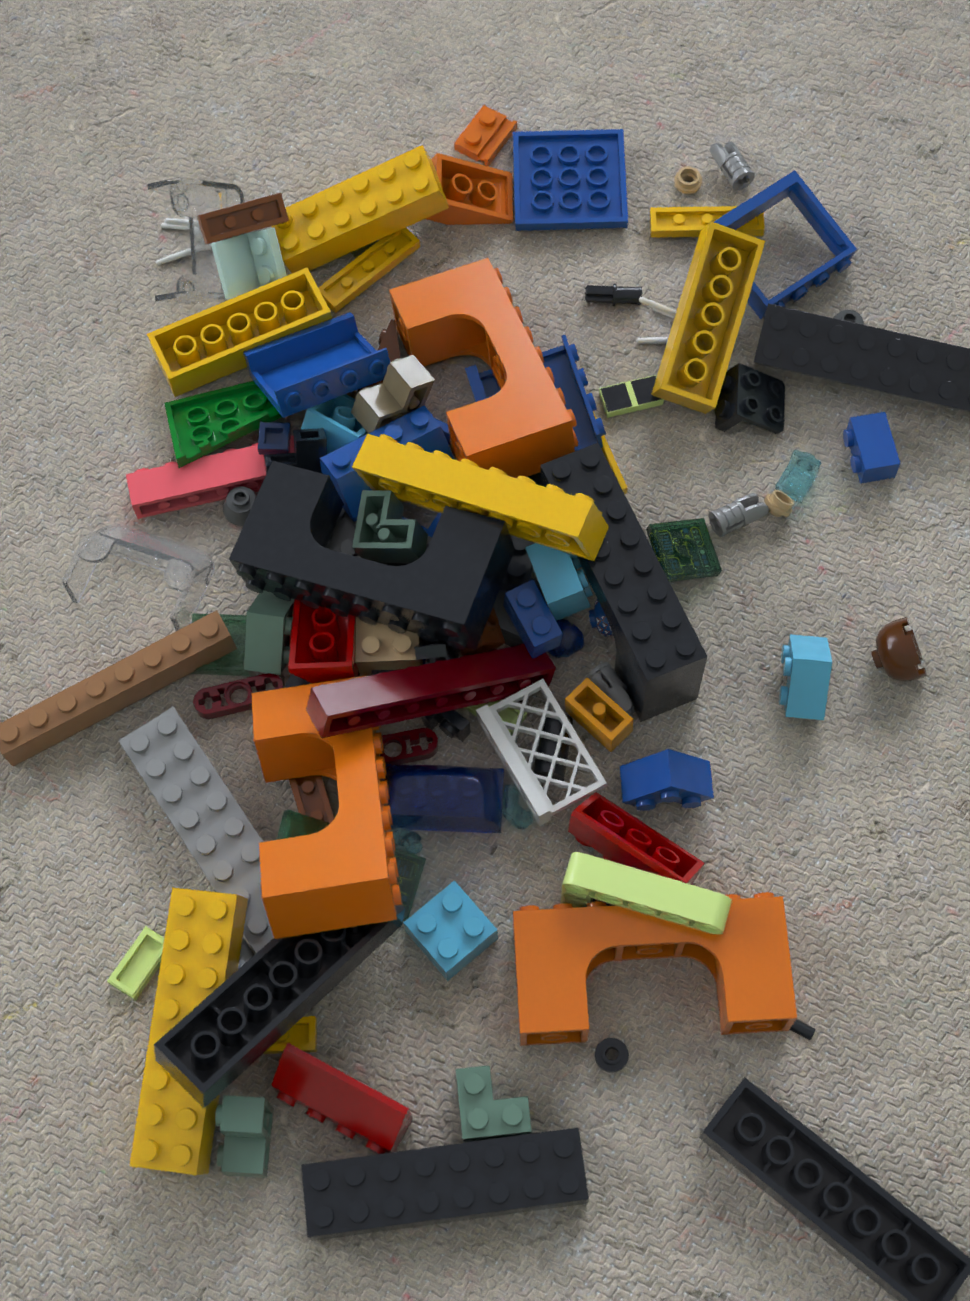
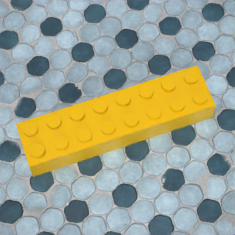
[352,434,609,561]
[129,888,248,1175]

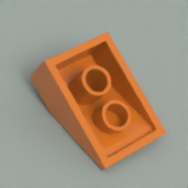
[426,153,513,225]

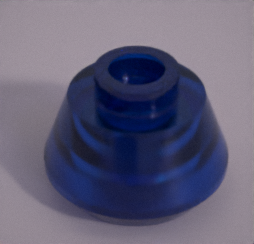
[548,619,585,658]

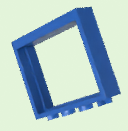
[714,170,857,319]

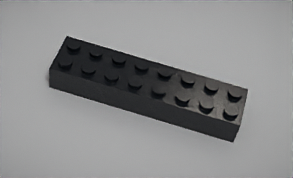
[754,304,970,412]
[154,905,405,1108]
[699,1077,970,1301]
[301,1127,589,1241]

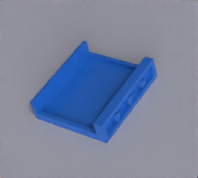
[243,312,390,418]
[465,335,606,451]

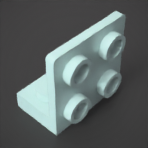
[211,227,287,300]

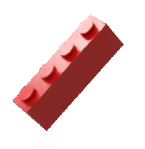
[288,599,358,683]
[568,792,705,885]
[271,1043,413,1154]

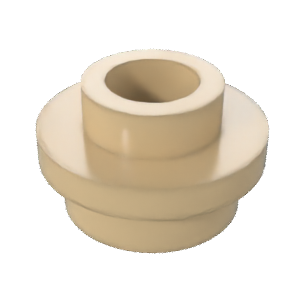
[674,166,702,194]
[764,490,794,517]

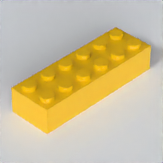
[271,145,449,273]
[651,221,765,414]
[147,268,332,397]

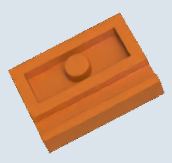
[454,105,517,166]

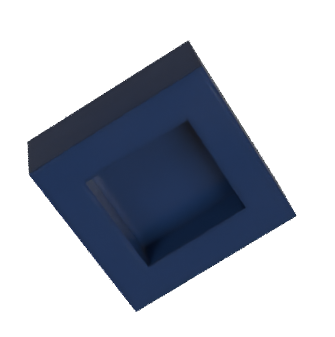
[258,422,291,455]

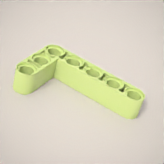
[561,852,732,934]

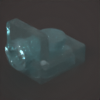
[775,449,821,503]

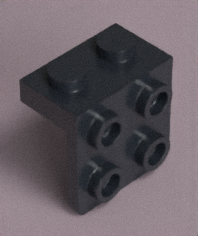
[714,363,785,434]

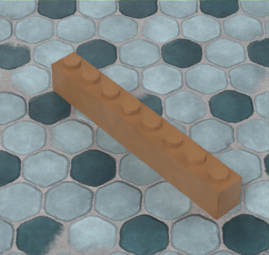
[0,610,237,767]

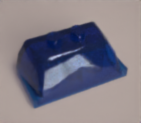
[381,764,504,833]

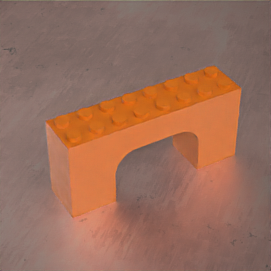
[389,258,578,478]
[251,675,402,939]
[513,892,797,1046]

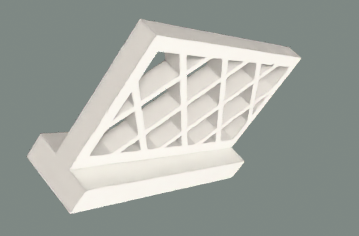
[476,679,607,826]

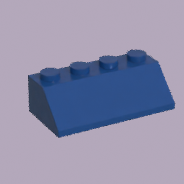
[320,405,455,522]

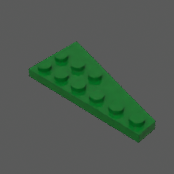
[164,381,282,468]

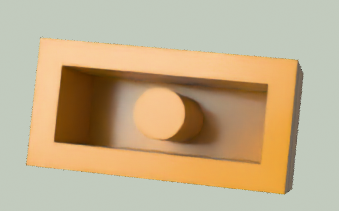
[565,678,634,752]

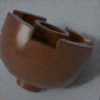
[871,617,927,682]

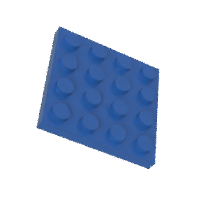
[513,129,628,231]

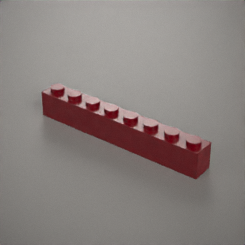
[306,644,556,738]

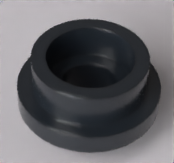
[595,1038,629,1073]

